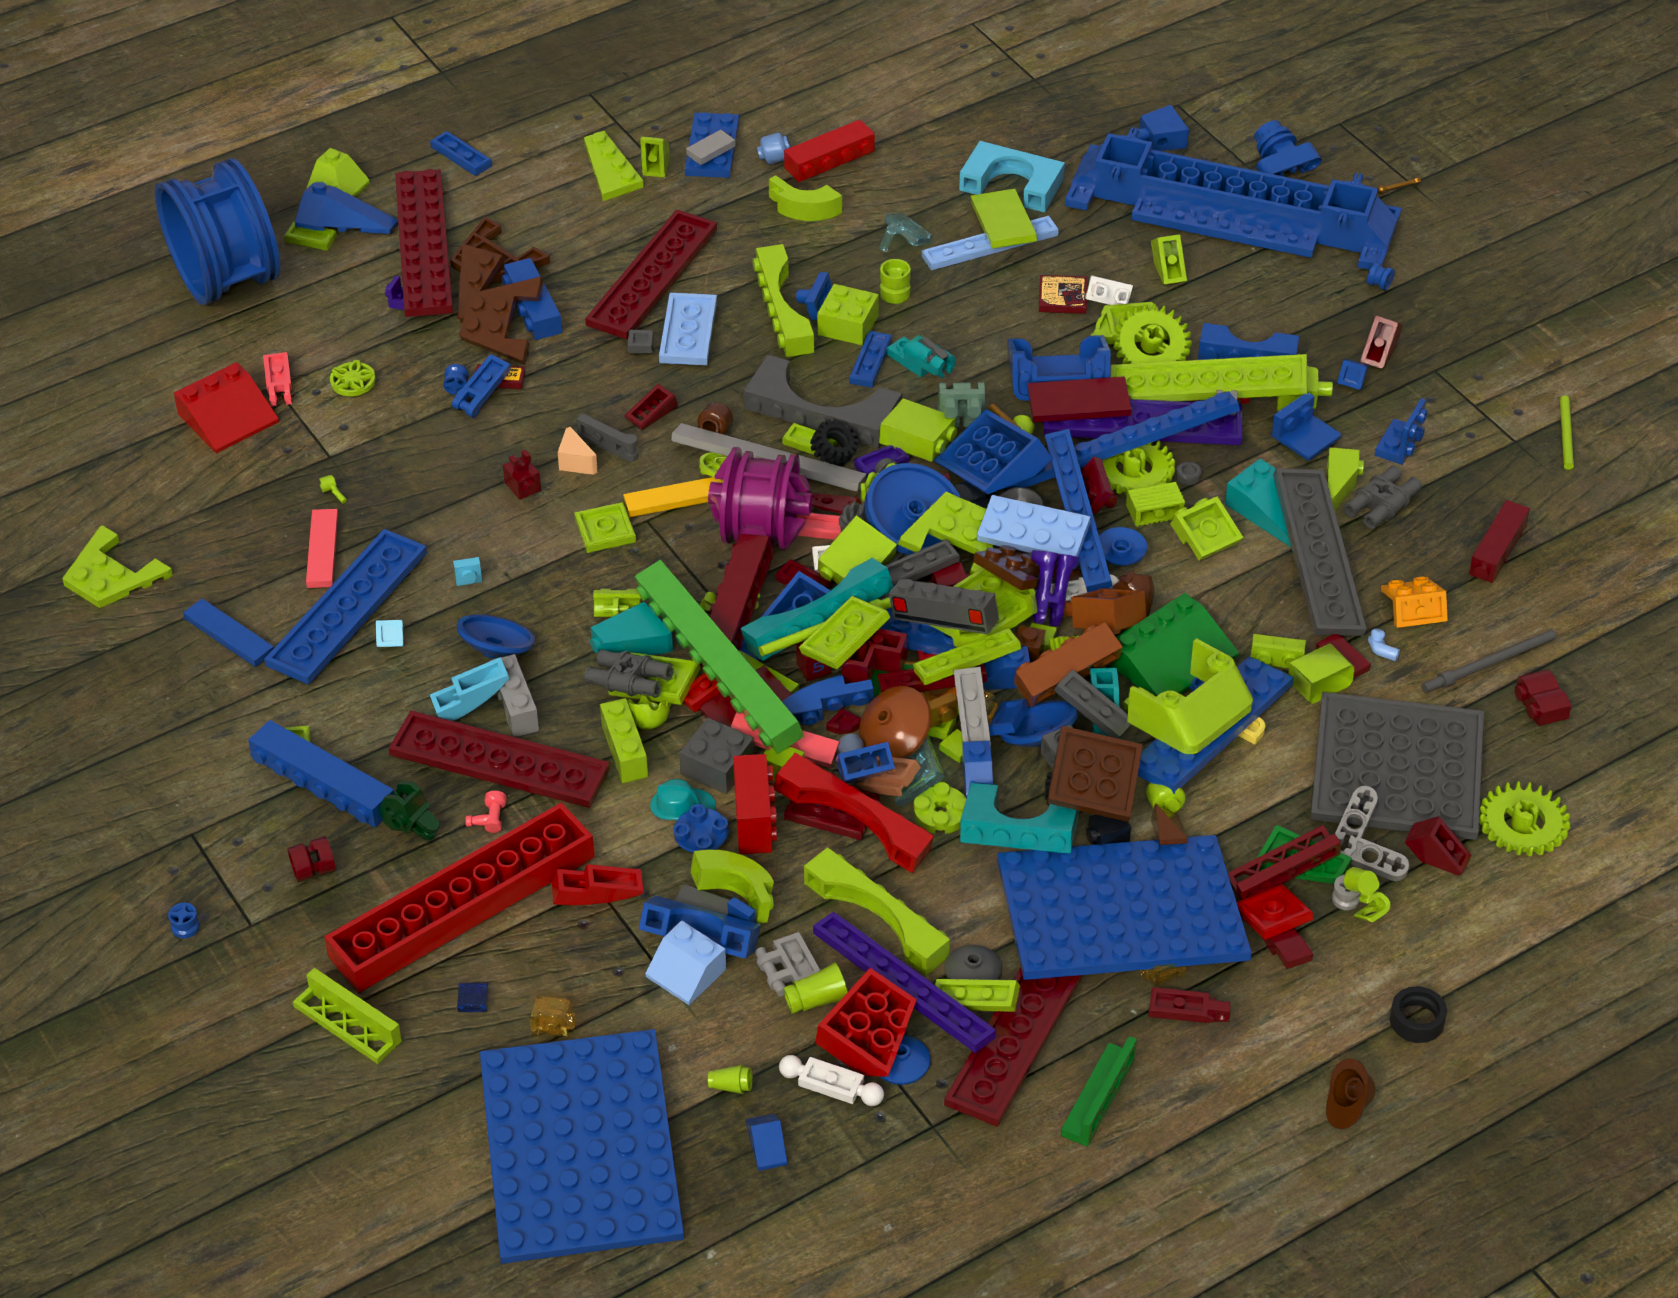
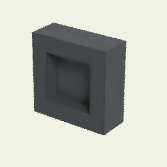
[627,330,654,354]

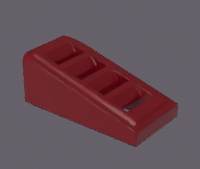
[624,384,678,430]

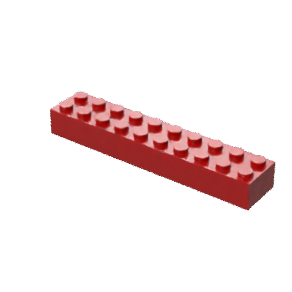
[324,802,595,993]

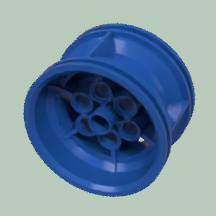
[154,158,280,305]

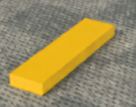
[623,477,723,517]

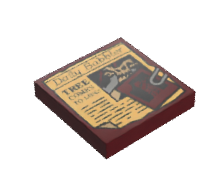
[1039,275,1087,314]

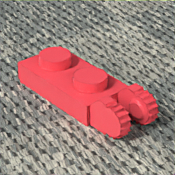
[263,352,292,407]

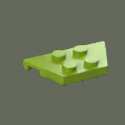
[1090,302,1168,344]

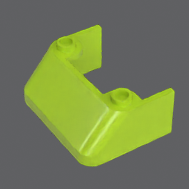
[1127,638,1253,754]

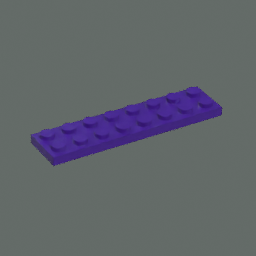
[1044,399,1242,445]

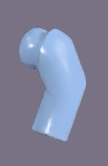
[1368,629,1400,662]

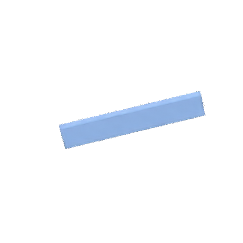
[922,216,1059,270]

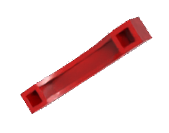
[774,753,934,873]

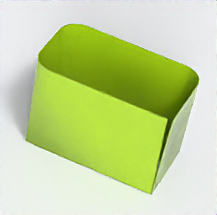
[1288,643,1354,704]

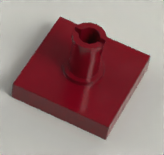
[1081,456,1117,516]

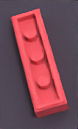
[306,509,338,588]
[731,712,839,768]

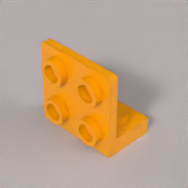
[1381,577,1448,628]

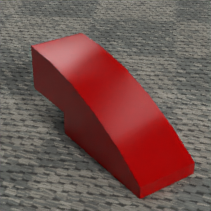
[551,864,644,905]

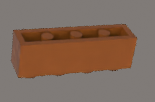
[1014,622,1123,707]

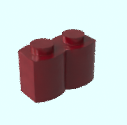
[1515,669,1571,726]

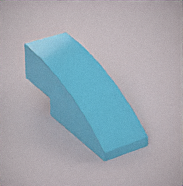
[430,657,510,721]

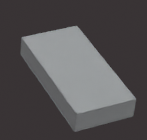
[686,130,735,165]

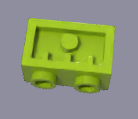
[1251,634,1306,669]

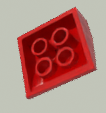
[174,362,279,453]

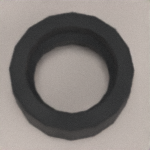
[1389,986,1447,1043]

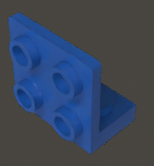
[1272,392,1341,461]
[1375,398,1428,465]

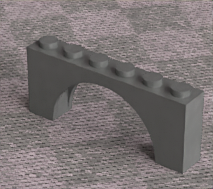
[744,355,902,448]

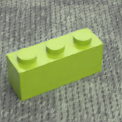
[600,698,648,783]

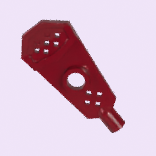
[812,493,861,515]

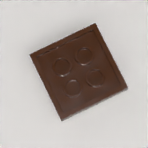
[1047,726,1143,822]

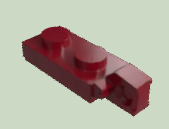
[1149,987,1231,1023]

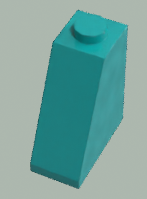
[590,602,673,655]

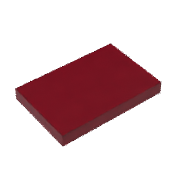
[699,665,792,727]
[784,789,880,841]

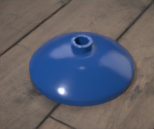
[457,615,535,658]
[1000,701,1078,747]

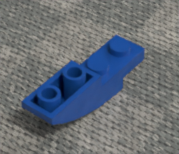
[782,675,874,725]

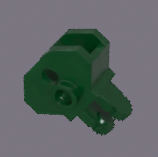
[378,780,440,841]

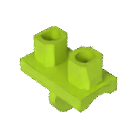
[593,589,641,617]

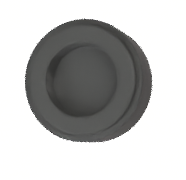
[1176,462,1201,485]

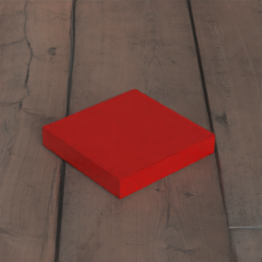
[1237,884,1313,940]

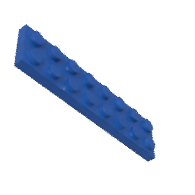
[264,529,427,685]
[1137,656,1294,794]

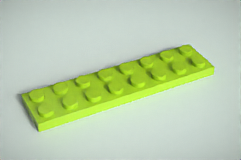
[1111,354,1307,401]

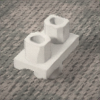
[1085,275,1133,305]

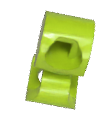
[1344,867,1390,922]

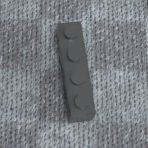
[889,579,999,634]

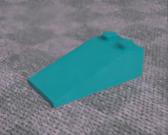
[1225,458,1292,548]

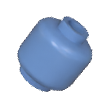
[757,132,791,165]

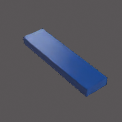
[183,599,274,667]

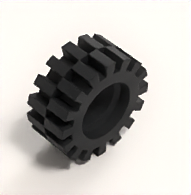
[810,419,859,466]

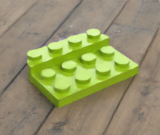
[930,568,1038,647]

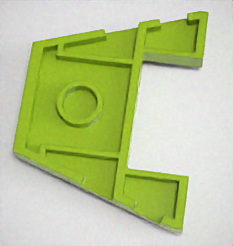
[898,492,993,575]
[62,525,173,608]

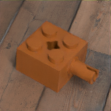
[1064,588,1146,634]

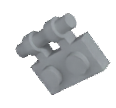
[755,932,820,997]

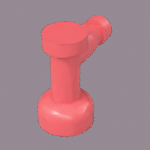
[466,791,507,833]

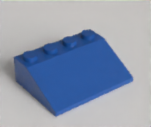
[934,409,1053,494]

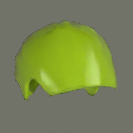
[627,695,671,730]

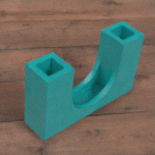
[960,783,1080,854]

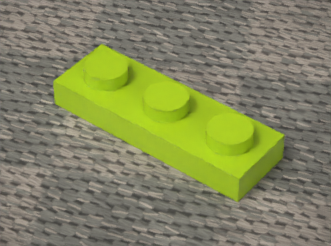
[935,979,1020,1012]

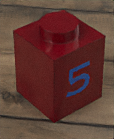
[796,640,831,682]

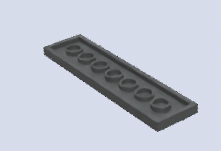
[1273,468,1367,636]

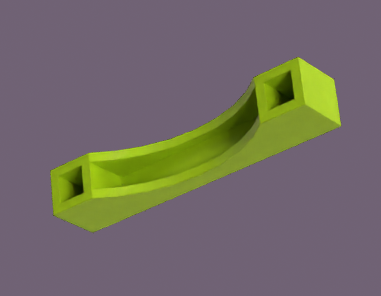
[752,244,814,357]
[804,847,950,976]

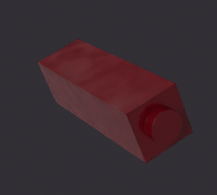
[1469,500,1530,583]

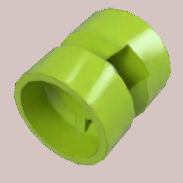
[880,259,911,304]

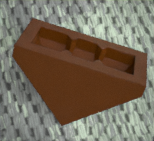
[1151,803,1188,845]

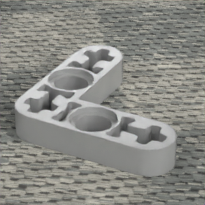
[1335,786,1409,881]

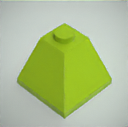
[306,148,370,197]

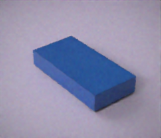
[989,699,1029,736]

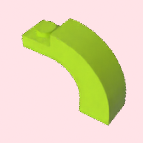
[690,850,774,923]

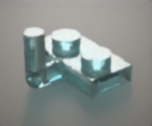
[879,213,933,252]

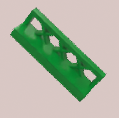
[1061,1036,1137,1147]

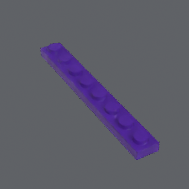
[813,911,996,1053]

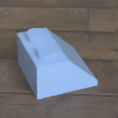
[646,920,726,1005]

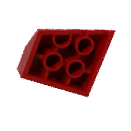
[815,968,917,1077]

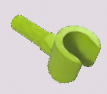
[319,475,347,504]

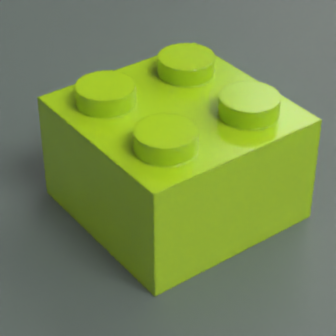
[817,284,879,346]

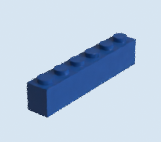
[248,720,394,828]

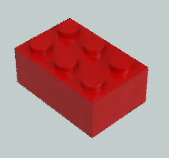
[733,754,777,855]

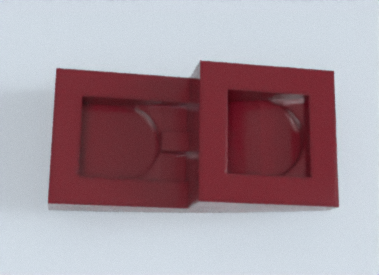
[1262,928,1313,969]

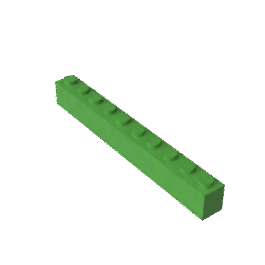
[634,559,804,754]

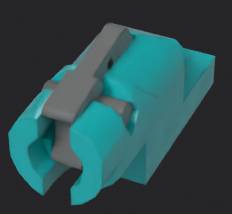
[887,335,955,378]

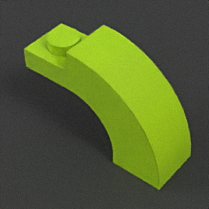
[769,175,842,221]

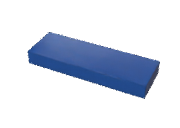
[430,131,492,176]
[849,331,892,388]

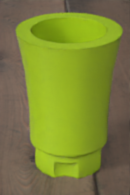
[783,962,848,1013]

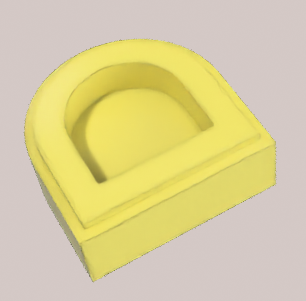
[1238,717,1265,745]

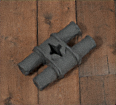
[1343,465,1422,529]
[584,649,674,698]

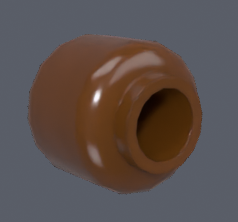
[697,402,733,435]

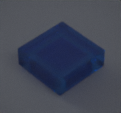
[457,982,489,1012]

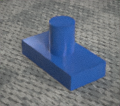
[796,272,833,321]

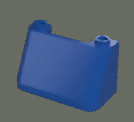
[1007,335,1110,401]

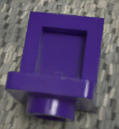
[385,276,404,310]

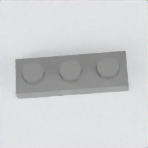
[954,667,991,748]

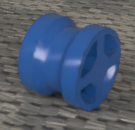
[1367,262,1395,291]
[443,364,469,395]
[168,902,200,939]

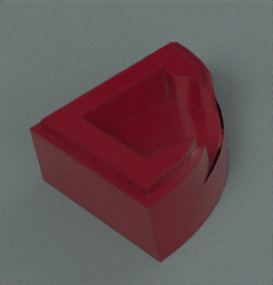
[826,708,861,734]

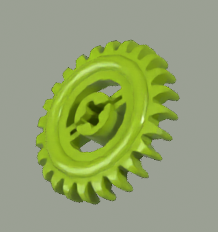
[1112,303,1192,364]
[1102,440,1175,496]
[1479,781,1570,856]

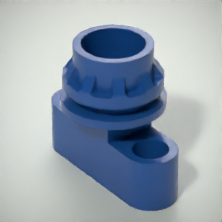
[1254,120,1322,176]

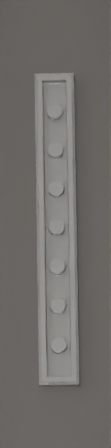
[671,423,866,492]

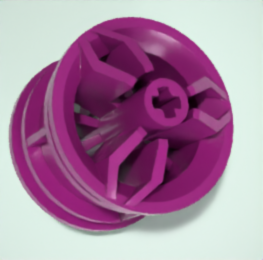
[708,447,813,551]

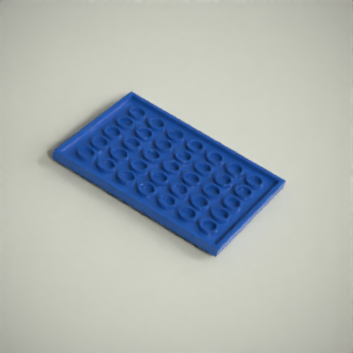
[997,835,1251,980]
[480,1029,684,1264]

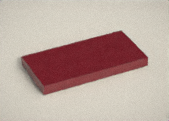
[1027,376,1131,423]

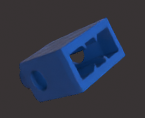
[1136,105,1189,151]
[836,742,895,784]

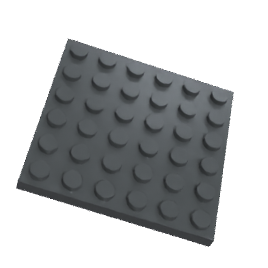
[1310,692,1484,840]

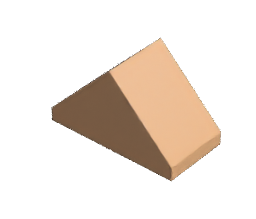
[558,427,598,475]

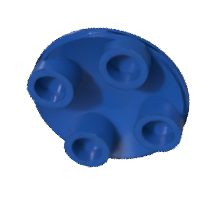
[673,804,729,853]

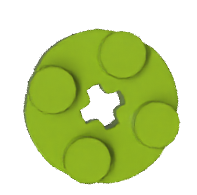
[913,782,966,834]

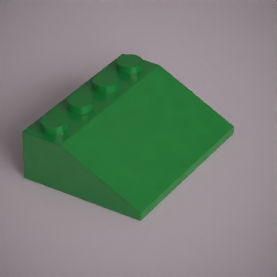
[1109,593,1239,696]

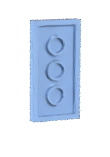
[659,293,717,365]
[977,495,1091,557]

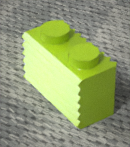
[1126,482,1185,527]

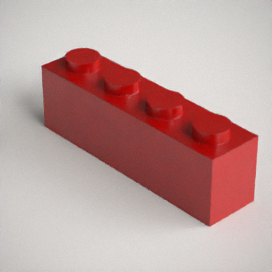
[784,119,875,182]

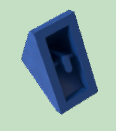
[745,1114,787,1171]

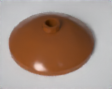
[859,686,932,759]

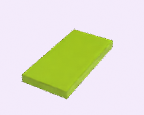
[971,189,1037,249]

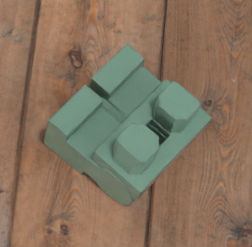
[937,382,985,427]

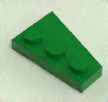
[1253,825,1352,884]

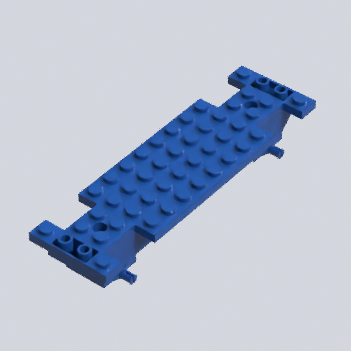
[1065,127,1402,270]

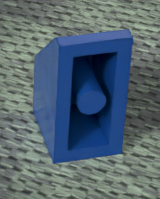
[983,646,1030,690]
[962,741,993,799]

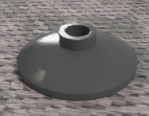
[944,945,1002,980]

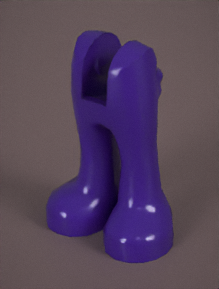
[1031,550,1079,626]

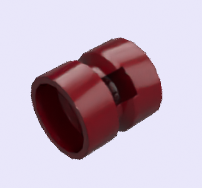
[287,836,336,882]

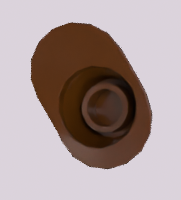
[1326,1058,1375,1129]

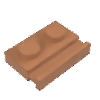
[857,756,921,797]

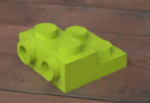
[1170,496,1244,561]

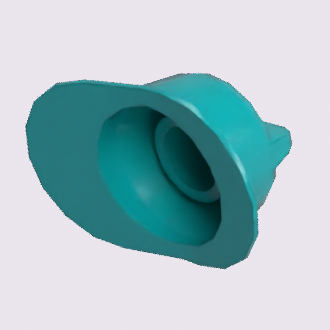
[650,779,716,820]

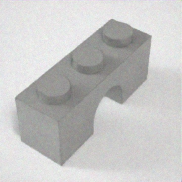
[489,654,539,737]

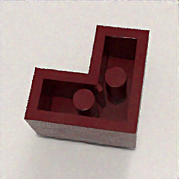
[842,628,908,684]

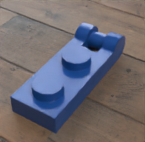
[452,354,511,418]

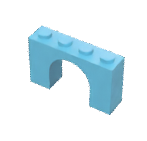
[959,141,1065,213]

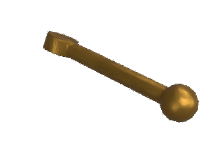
[1378,177,1422,194]

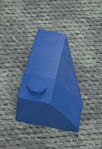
[295,182,399,234]
[740,571,831,662]

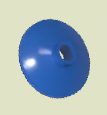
[1099,527,1147,565]
[879,1035,930,1085]

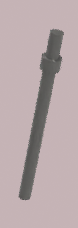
[1421,629,1556,693]

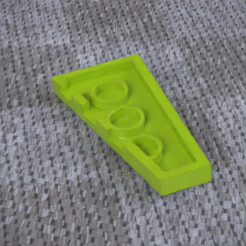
[584,131,644,201]

